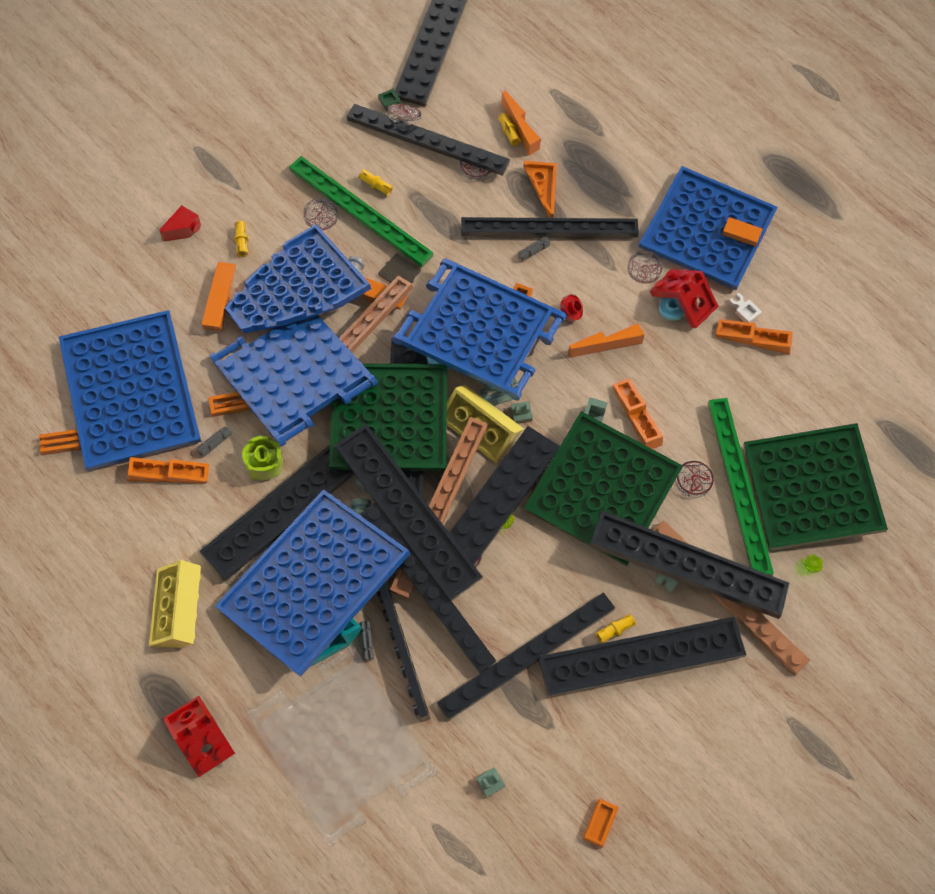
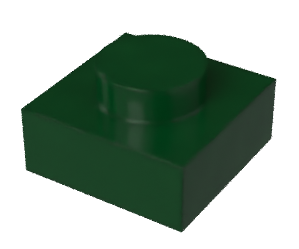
[378,88,401,111]

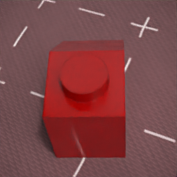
[159,205,201,242]

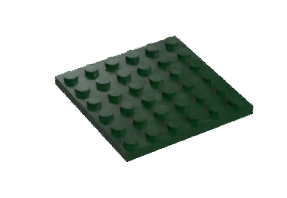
[329,363,447,471]
[524,411,683,567]
[743,423,888,551]

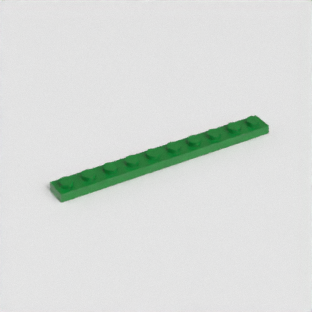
[289,156,433,268]
[708,398,774,576]

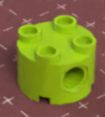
[242,436,283,480]

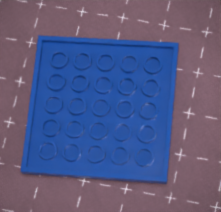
[638,166,778,290]

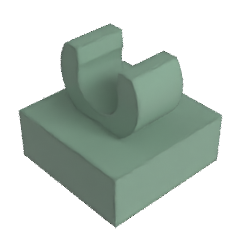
[510,401,533,423]
[476,768,505,798]

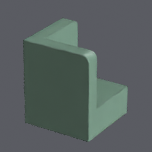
[585,397,608,422]

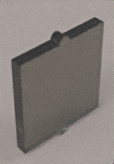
[378,253,421,283]

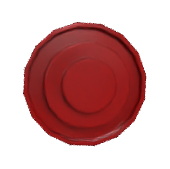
[560,294,583,322]

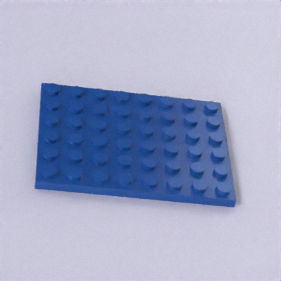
[59,310,202,471]
[215,489,410,677]

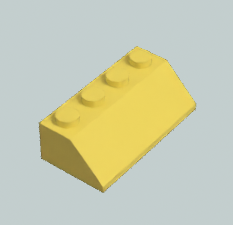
[447,385,523,463]
[149,560,201,648]

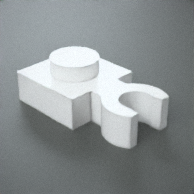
[728,293,762,323]

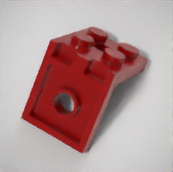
[650,269,719,328]
[163,696,235,778]

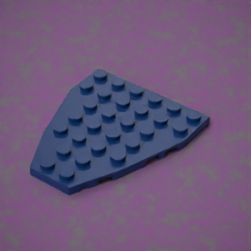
[225,224,372,334]

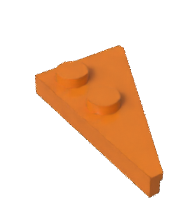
[523,161,557,218]

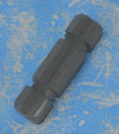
[518,237,550,261]
[197,426,231,457]
[359,621,374,661]

